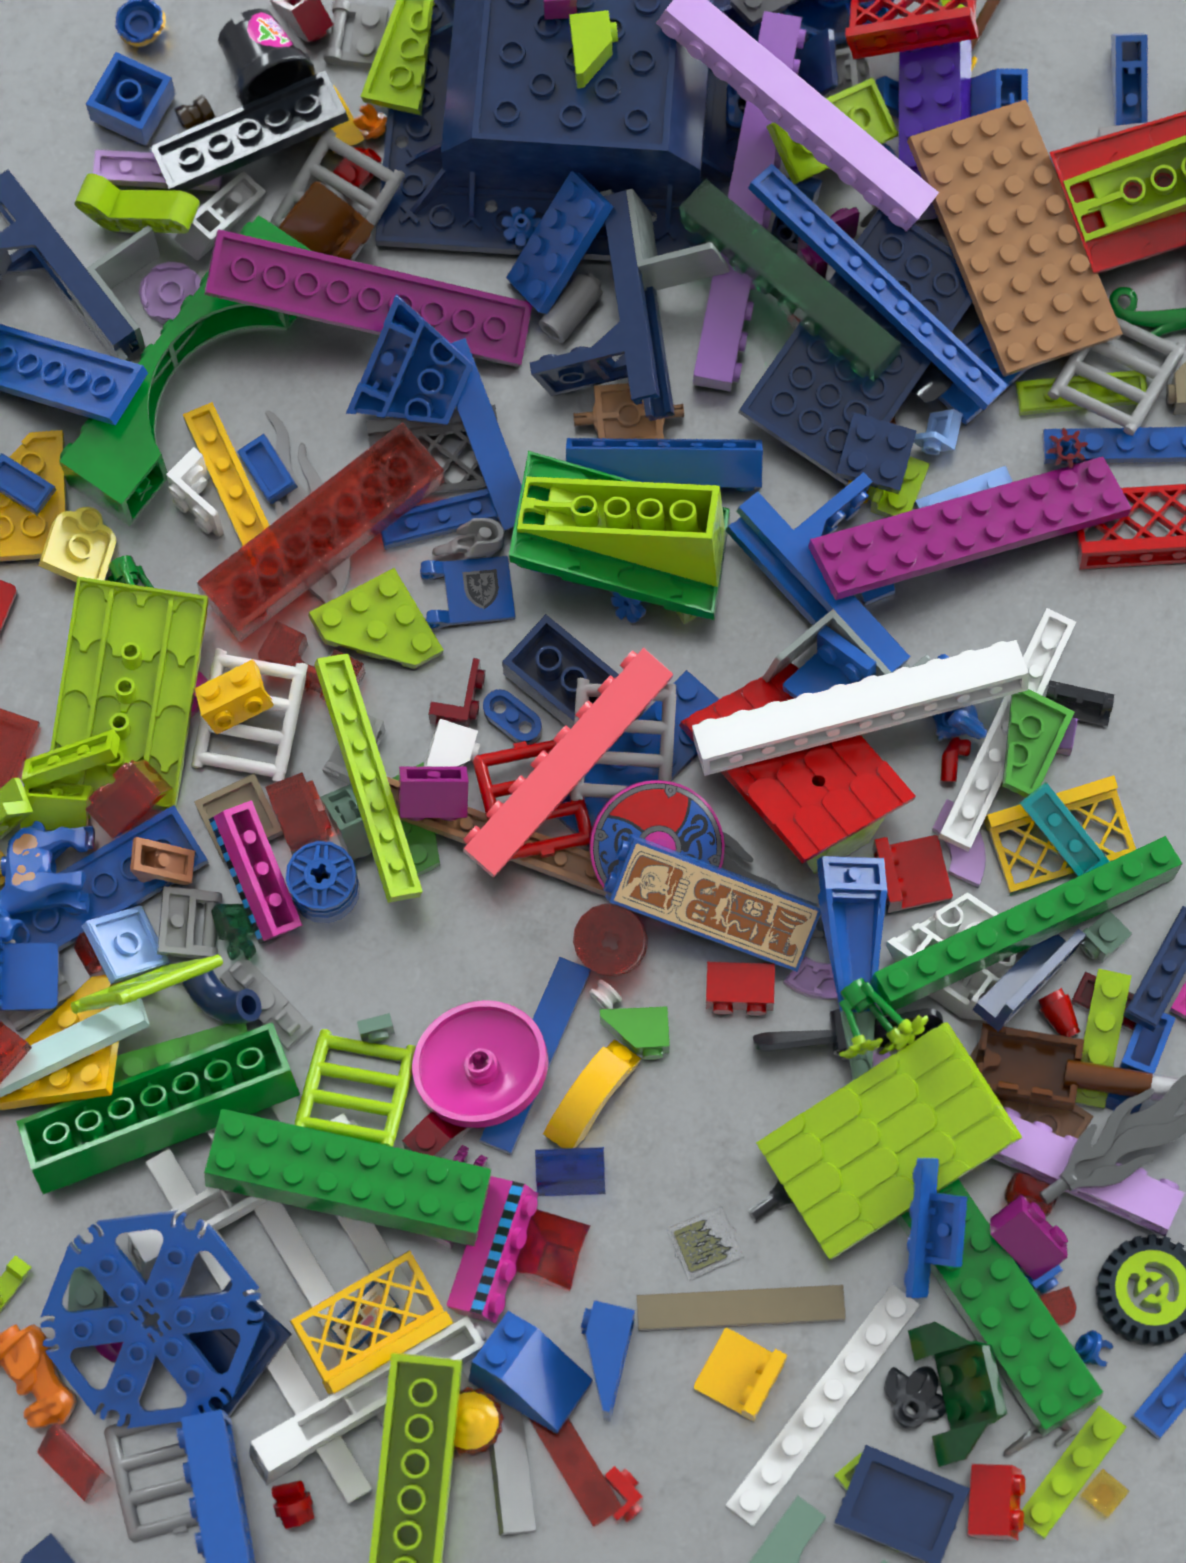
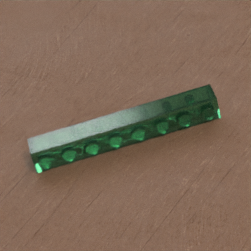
[680,179,900,382]

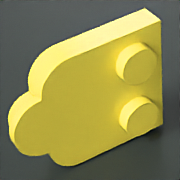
[38,507,116,582]

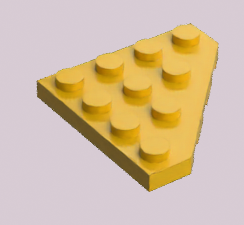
[0,430,67,561]
[0,974,126,1110]

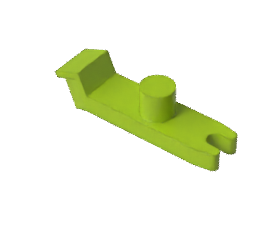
[0,1255,31,1313]

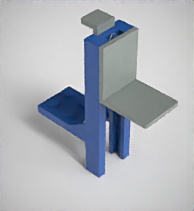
[725,472,931,683]

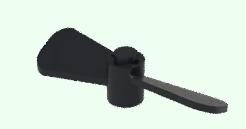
[753,1008,943,1061]

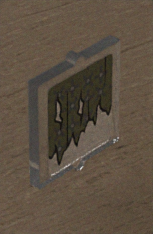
[667,1205,744,1281]

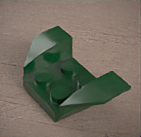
[908,1322,1008,1467]

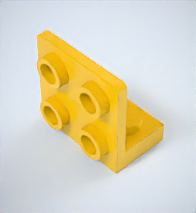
[694,1328,788,1422]

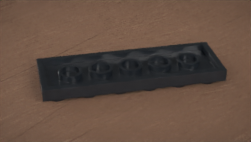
[150,70,349,192]

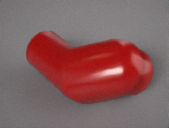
[940,737,971,782]

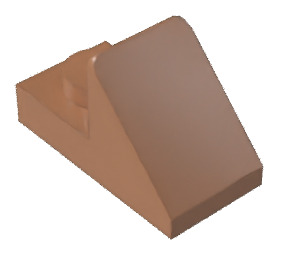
[130,837,195,885]

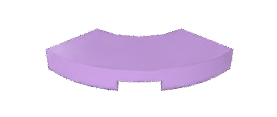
[932,799,986,888]
[783,956,838,999]

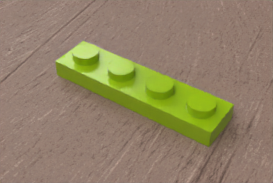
[1075,968,1132,1109]
[1022,1406,1127,1540]

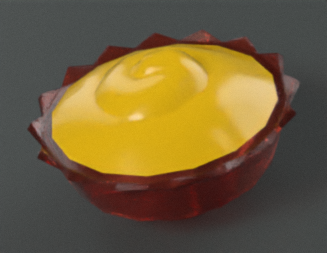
[454,1386,504,1455]

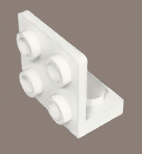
[166,447,224,537]

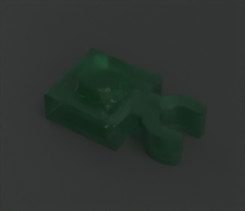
[211,904,256,961]

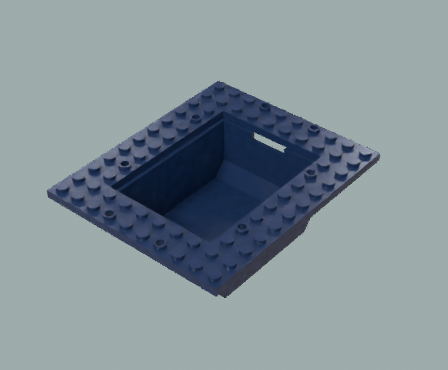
[375,0,762,270]

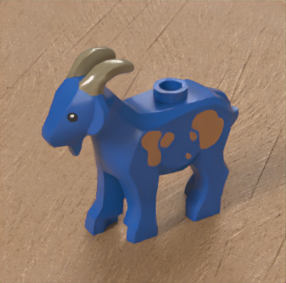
[0,821,95,942]

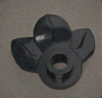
[885,1366,946,1429]

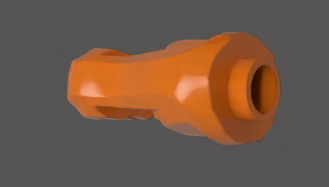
[0,1324,77,1429]

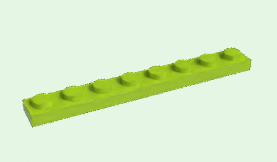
[314,654,423,903]

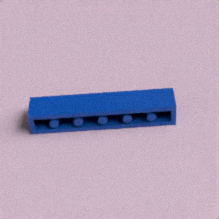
[566,438,763,491]

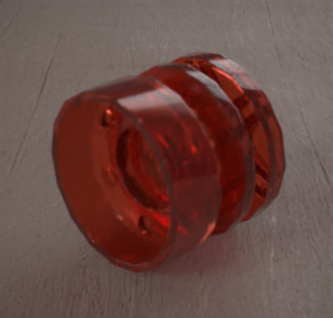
[573,903,648,977]

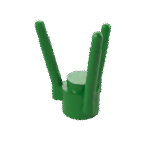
[108,555,154,588]

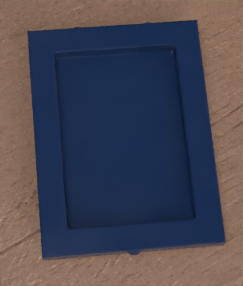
[188,1280,292,1416]
[834,1445,970,1563]

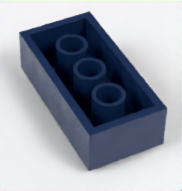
[502,614,646,740]

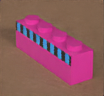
[209,800,302,944]
[446,1176,538,1324]

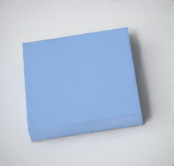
[82,905,171,984]

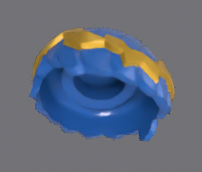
[115,0,166,47]

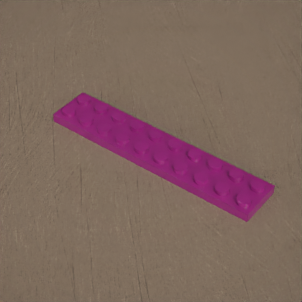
[204,229,532,367]
[808,457,1132,600]

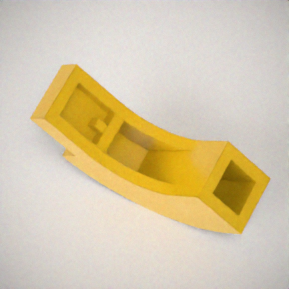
[543,1039,642,1153]

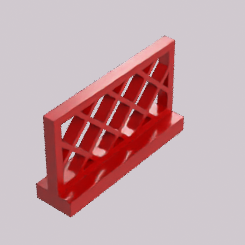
[845,0,978,60]
[1076,484,1186,570]

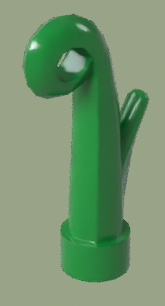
[1109,286,1186,337]

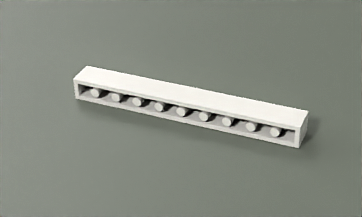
[692,640,1029,776]

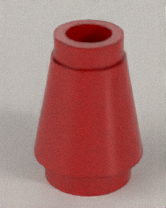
[1038,988,1081,1037]

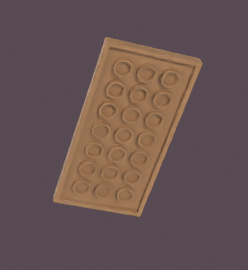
[907,99,1123,377]

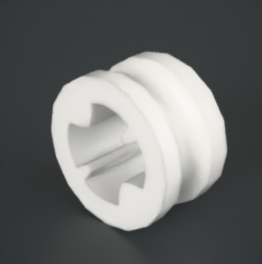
[589,979,622,1009]

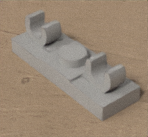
[219,955,313,1051]

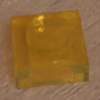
[1079,1468,1130,1519]

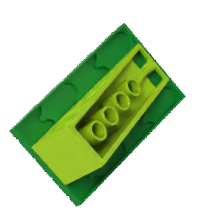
[509,451,730,620]

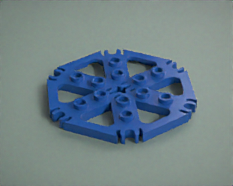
[40,1210,264,1429]

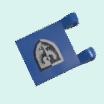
[420,556,515,629]

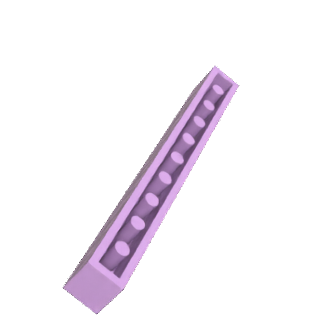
[656,0,939,232]
[872,1050,1185,1236]

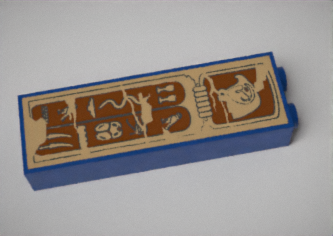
[603,834,821,972]

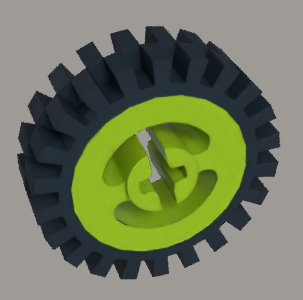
[1096,1234,1186,1346]

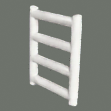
[191,648,308,784]

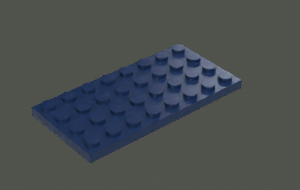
[738,209,972,485]

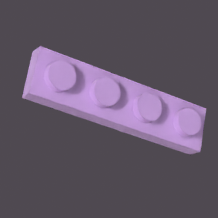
[93,150,222,191]

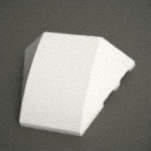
[885,892,1017,1021]

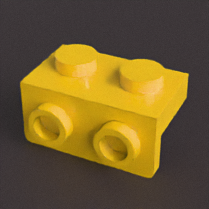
[194,659,274,734]

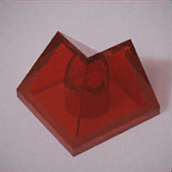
[515,1209,591,1291]

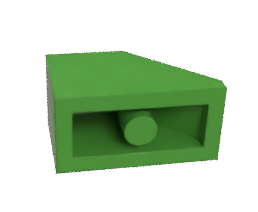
[600,1006,670,1060]

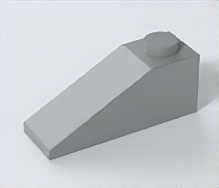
[174,171,266,261]

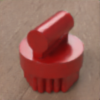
[271,1480,315,1529]

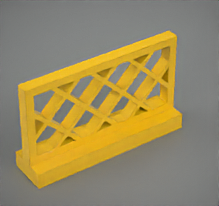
[984,775,1136,893]
[289,1251,453,1394]

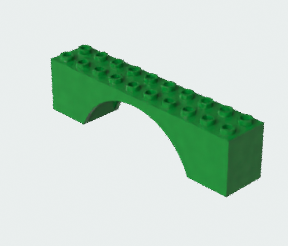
[59,215,311,527]

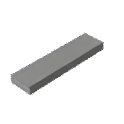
[485,1394,536,1535]

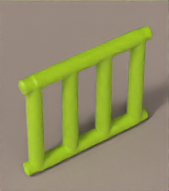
[71,954,223,1014]
[294,1029,416,1147]

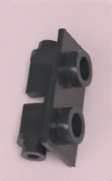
[1046,680,1114,726]

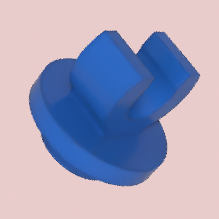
[1075,1330,1113,1367]

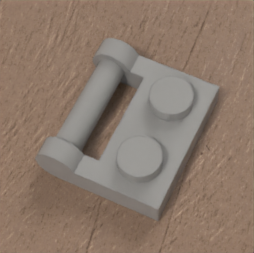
[323,0,389,69]
[157,886,223,959]

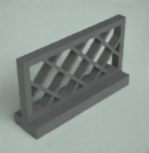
[366,404,497,501]

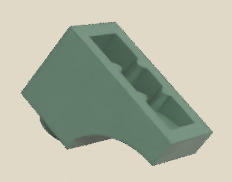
[320,784,372,860]

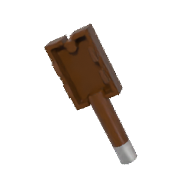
[976,1023,1180,1111]

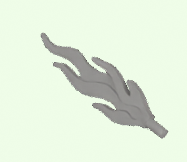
[265,410,350,604]

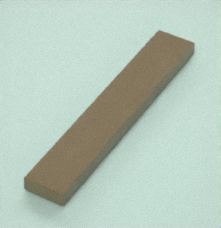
[637,1285,846,1331]

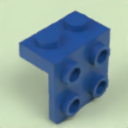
[0,938,59,1011]

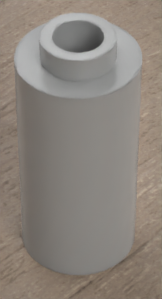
[538,273,603,343]

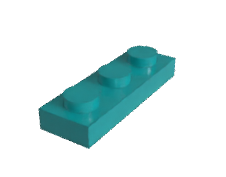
[1019,782,1110,877]

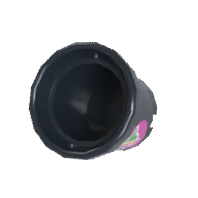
[218,8,316,106]

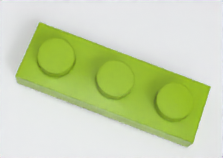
[21,729,120,790]

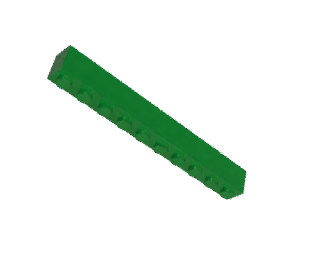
[870,836,1183,1016]

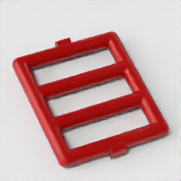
[473,740,592,861]

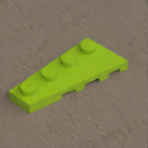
[360,0,434,115]

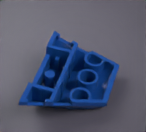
[346,294,474,424]

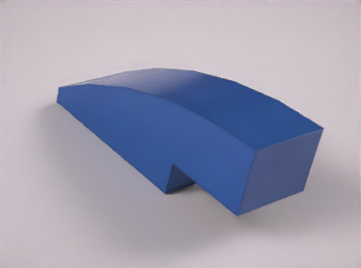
[1105,1013,1176,1114]

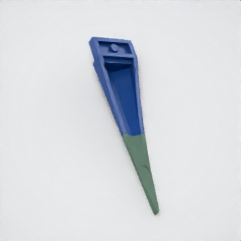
[817,856,887,1080]

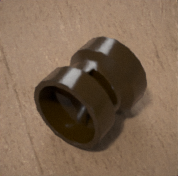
[174,94,216,131]

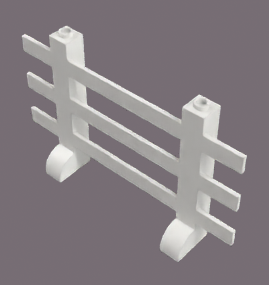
[128,1097,486,1504]

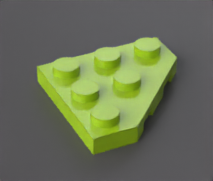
[308,568,444,669]

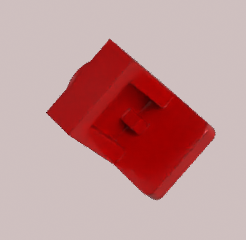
[332,147,382,190]
[604,1466,643,1524]

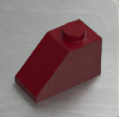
[270,0,334,42]
[402,1112,471,1158]

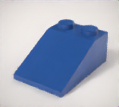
[581,1300,635,1422]
[468,1311,593,1434]

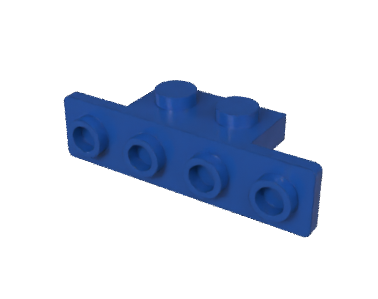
[904,1158,967,1298]

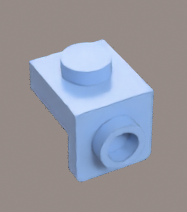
[914,409,962,455]

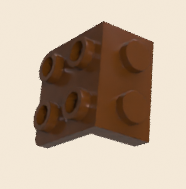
[279,181,375,260]

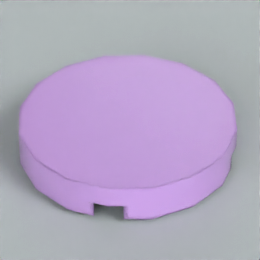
[139,262,201,324]

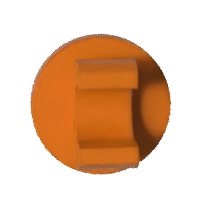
[353,104,387,139]

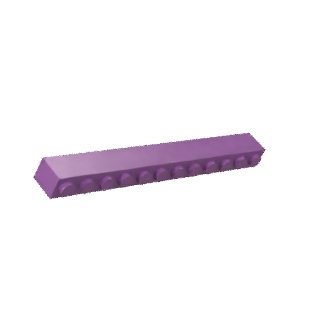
[693,11,806,392]

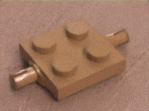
[573,383,684,439]

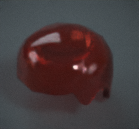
[1004,1173,1058,1217]

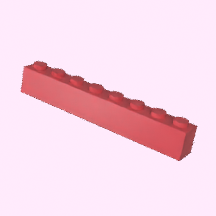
[463,648,674,878]

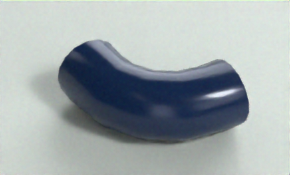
[181,970,262,1024]

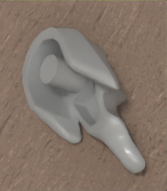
[432,518,505,558]

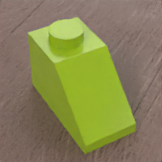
[569,10,618,88]

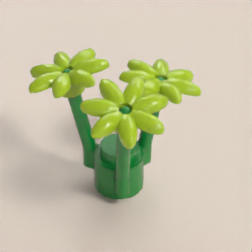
[838,978,928,1059]

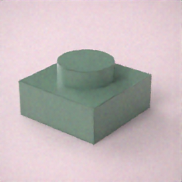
[357,1013,395,1043]

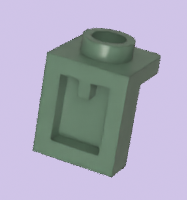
[1080,910,1132,963]

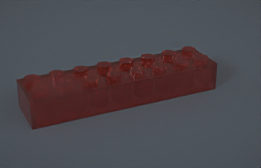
[197,422,445,642]

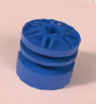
[286,841,360,924]

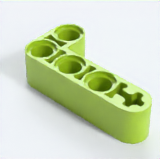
[74,173,200,234]

